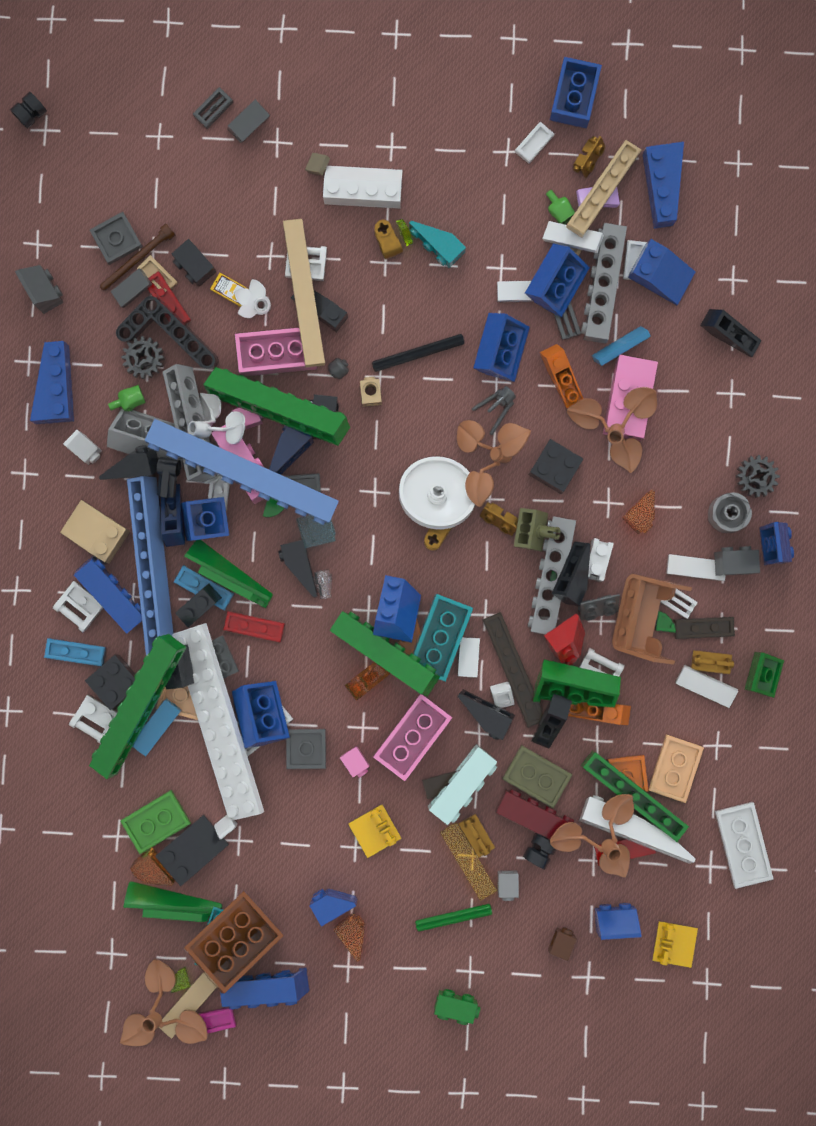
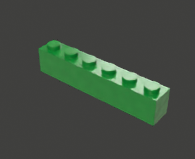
[330,611,441,697]
[580,750,689,842]

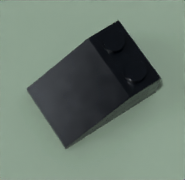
[155,815,229,887]

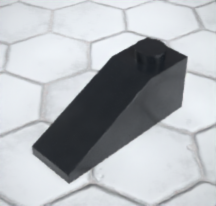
[291,290,348,333]
[700,309,762,357]
[99,445,158,480]
[278,540,318,598]
[552,542,591,606]
[458,689,515,740]
[531,694,572,748]

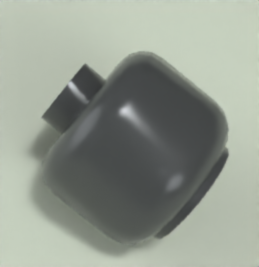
[328,358,349,379]

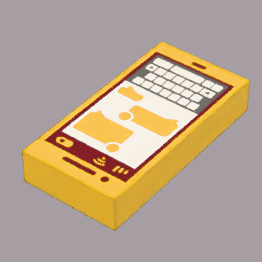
[210,273,248,307]

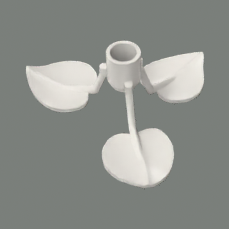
[187,393,245,484]

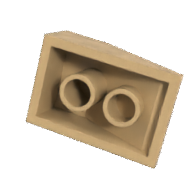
[60,500,130,563]

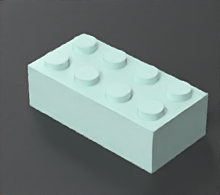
[428,744,497,825]

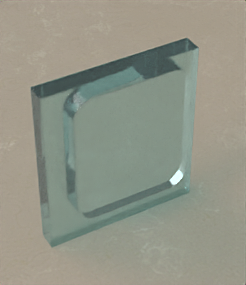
[296,516,336,549]

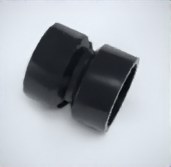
[10,91,47,129]
[523,833,556,870]

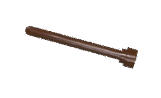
[100,223,176,290]

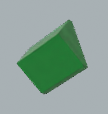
[744,652,784,698]

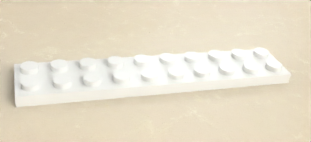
[172,623,264,820]

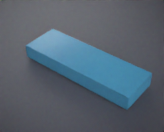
[591,326,650,366]
[174,565,234,611]
[44,638,106,666]
[133,698,181,757]

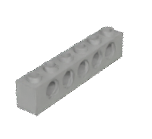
[581,223,627,344]
[163,364,218,482]
[528,516,576,635]

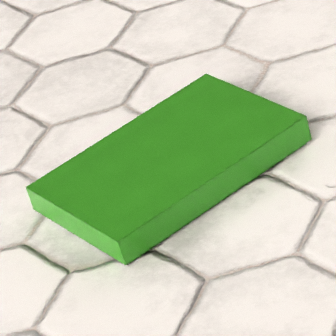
[120,790,191,854]

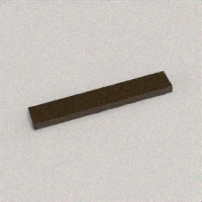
[482,612,543,728]

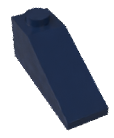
[161,484,185,547]

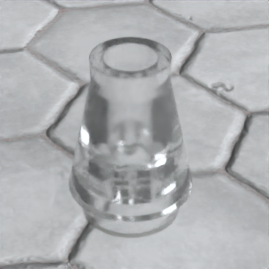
[313,570,332,599]

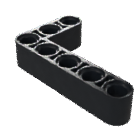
[116,296,219,369]

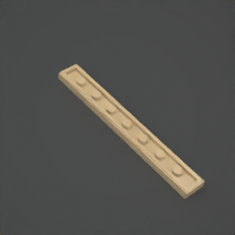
[283,219,325,368]

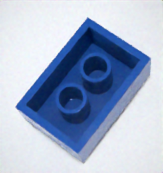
[550,57,602,129]

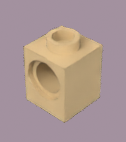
[360,377,382,407]

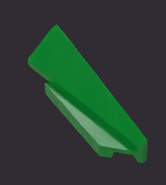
[184,540,273,608]
[123,881,222,922]

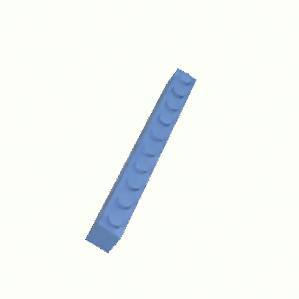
[145,418,339,525]
[127,476,174,655]

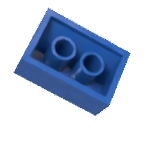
[525,243,590,317]
[473,313,530,382]
[373,575,421,643]
[232,681,290,749]

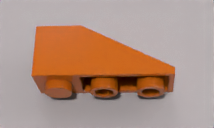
[540,344,584,408]
[568,702,631,725]

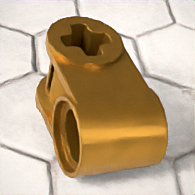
[374,220,403,260]
[424,528,452,551]

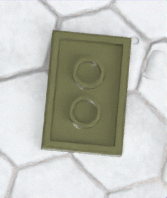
[502,745,573,809]

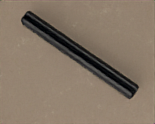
[372,334,465,372]

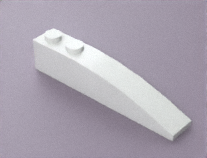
[579,795,695,864]

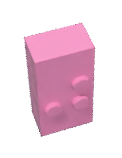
[235,328,317,376]
[603,355,658,441]
[211,424,264,504]
[373,694,452,781]

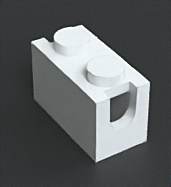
[588,538,614,582]

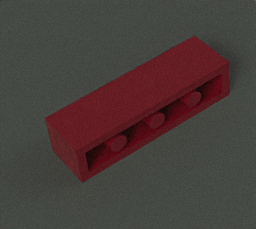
[495,789,575,839]

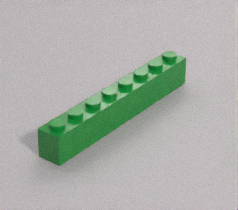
[203,367,350,446]
[89,634,187,779]

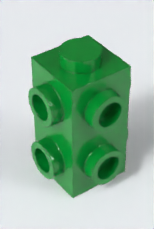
[434,989,480,1025]

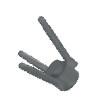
[472,386,516,435]

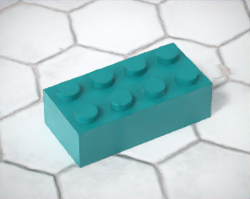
[413,594,473,682]

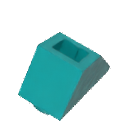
[409,221,466,268]

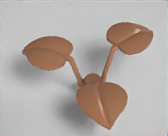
[567,387,657,473]
[457,420,531,507]
[550,794,634,878]
[120,959,208,1046]

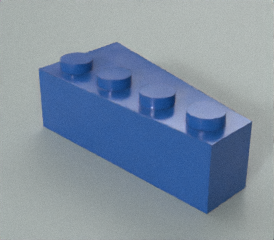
[642,142,684,229]
[30,341,74,424]
[74,555,142,633]
[220,967,309,1009]

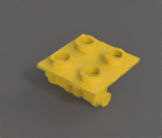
[348,804,402,858]
[652,921,698,968]

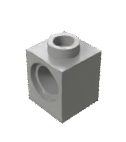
[497,870,519,901]

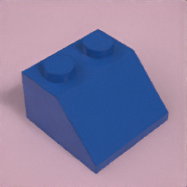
[181,497,229,541]
[309,889,358,927]
[594,903,641,940]

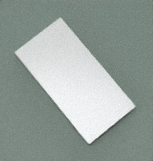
[715,802,773,889]

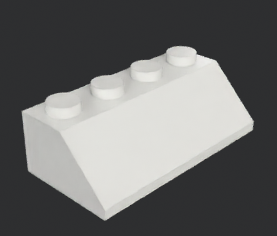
[323,166,403,209]

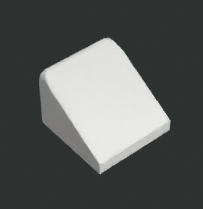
[490,682,515,708]
[214,815,237,839]

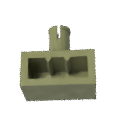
[514,508,561,552]

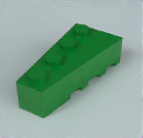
[533,659,621,707]

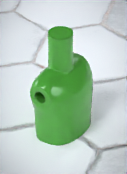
[546,190,575,224]
[108,385,146,411]

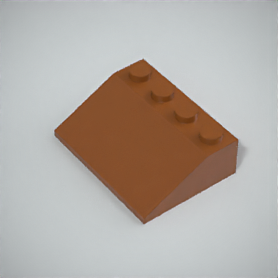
[184,891,284,994]

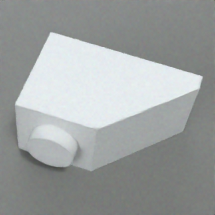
[63,430,102,465]

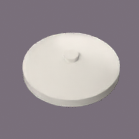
[399,457,475,529]

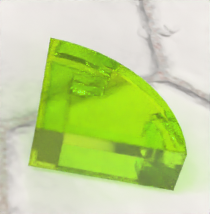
[396,219,413,246]
[171,967,191,993]

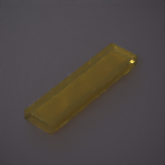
[440,822,497,901]

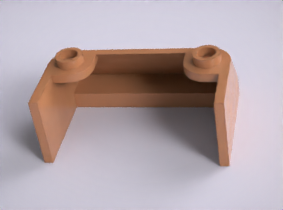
[612,574,692,664]

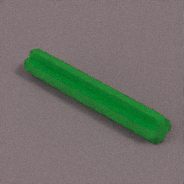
[415,904,492,932]

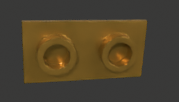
[573,136,606,178]
[479,502,518,536]
[691,650,734,674]
[459,814,495,858]

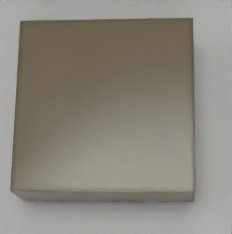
[305,153,330,176]

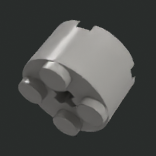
[708,492,752,533]

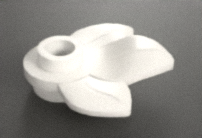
[234,279,271,318]

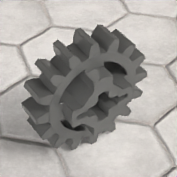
[121,336,165,379]
[736,455,780,498]

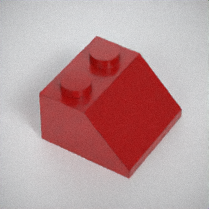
[544,613,585,665]

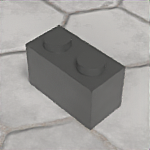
[714,546,760,576]

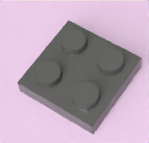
[89,212,143,265]
[286,729,326,769]

